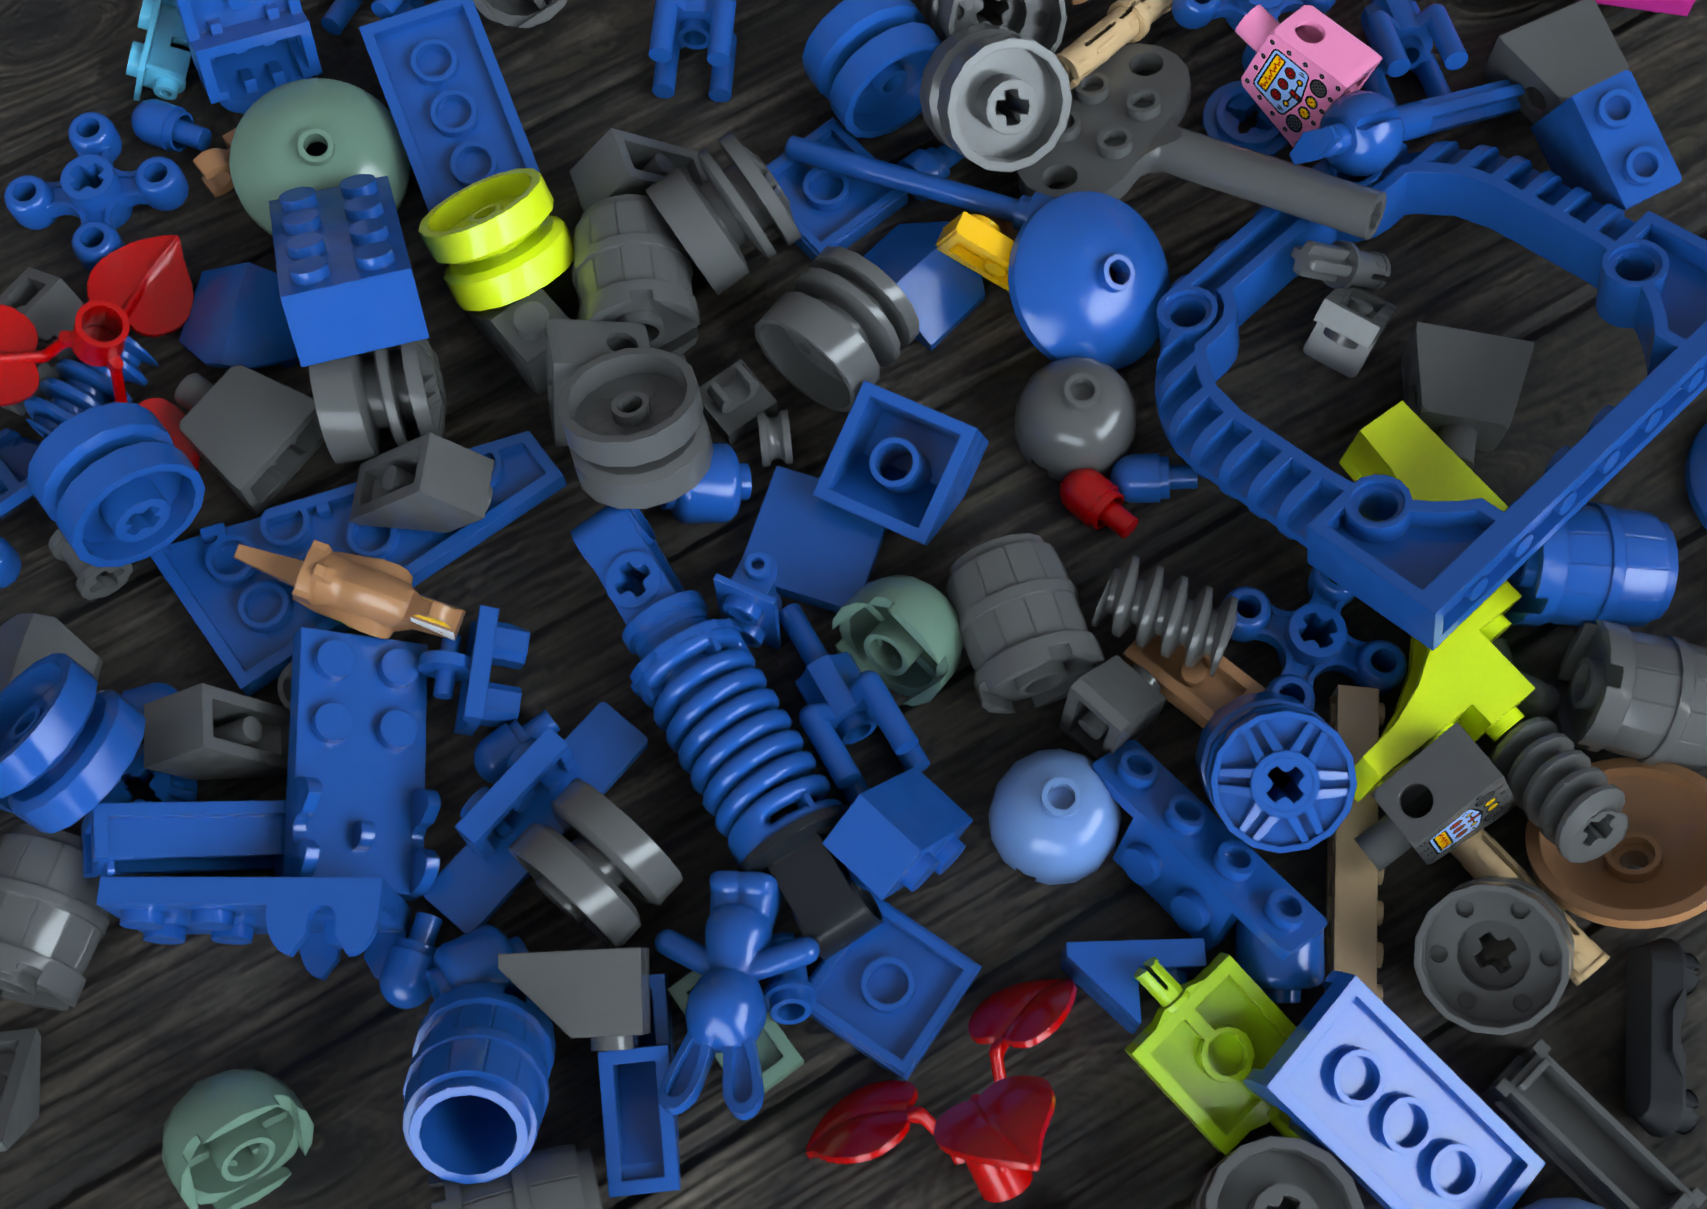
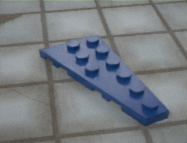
[150,431,567,696]

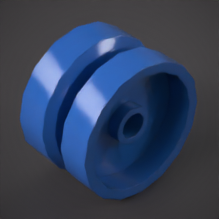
[802,0,943,139]
[27,402,205,567]
[0,653,146,834]

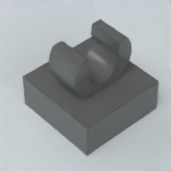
[699,359,778,446]

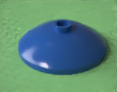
[1008,191,1171,370]

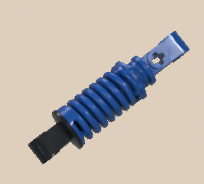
[571,505,884,960]

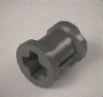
[48,529,133,600]

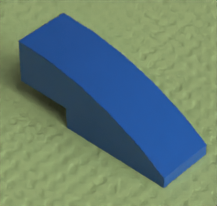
[598,973,681,1197]

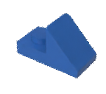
[1060,938,1207,1034]

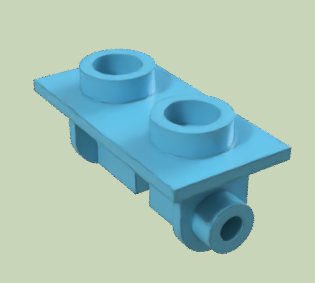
[126,0,191,101]

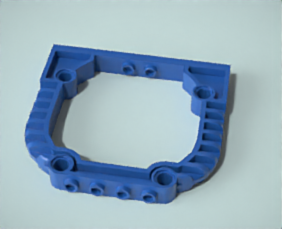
[1155,141,1707,651]

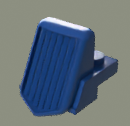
[174,0,323,114]

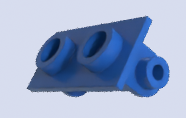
[713,550,782,650]

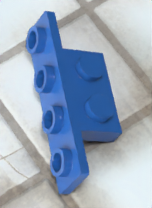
[423,702,649,934]
[1092,740,1327,960]

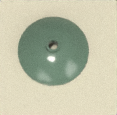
[229,78,410,236]

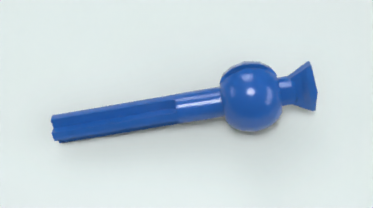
[1289,79,1525,176]

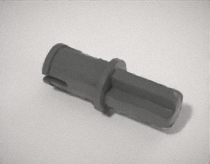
[1290,240,1391,291]

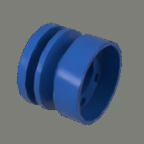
[1195,691,1357,854]

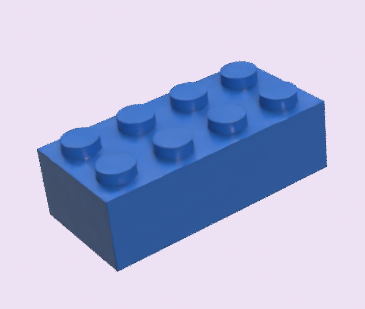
[269,174,430,367]

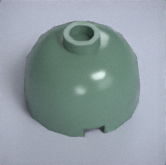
[832,575,963,706]
[162,1068,314,1209]

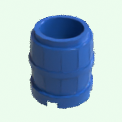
[1504,498,1679,629]
[403,982,556,1184]

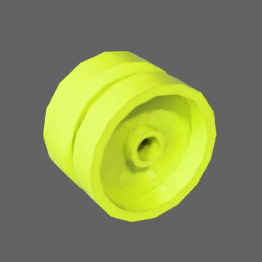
[418,168,574,312]

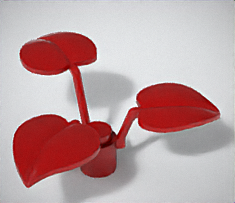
[0,235,199,471]
[806,978,1077,1203]

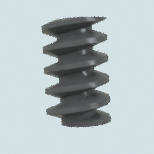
[1091,555,1238,677]
[1488,717,1629,863]

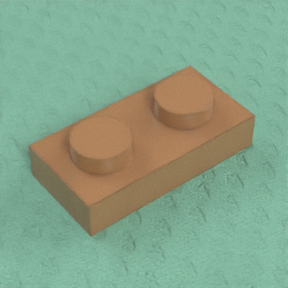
[1121,634,1265,728]

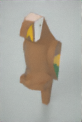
[234,540,466,641]

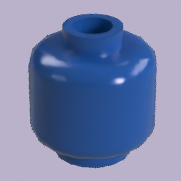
[660,442,752,525]
[1235,920,1325,1003]
[426,924,529,1001]

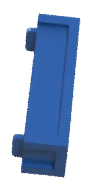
[81,800,286,878]

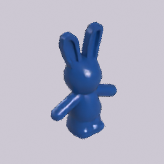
[655,871,820,1120]

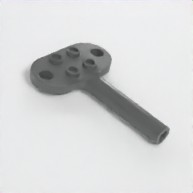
[1017,43,1387,240]

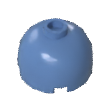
[988,748,1122,885]

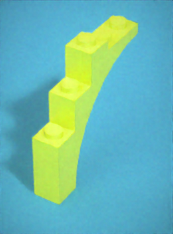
[1339,401,1536,802]

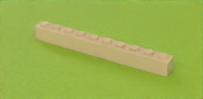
[1324,685,1385,1002]

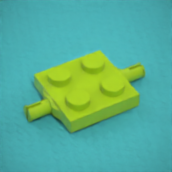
[1124,952,1302,1156]

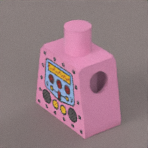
[1235,4,1383,148]

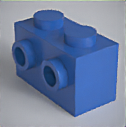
[822,767,973,900]

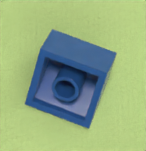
[812,380,989,546]

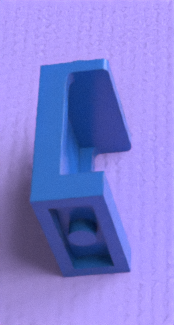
[1530,70,1682,211]

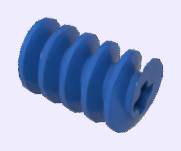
[24,336,159,439]

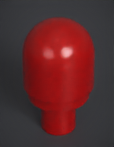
[1059,468,1139,539]

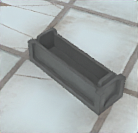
[1480,1039,1707,1209]

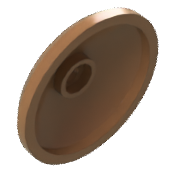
[1525,757,1707,929]

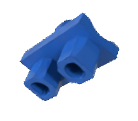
[418,605,530,736]

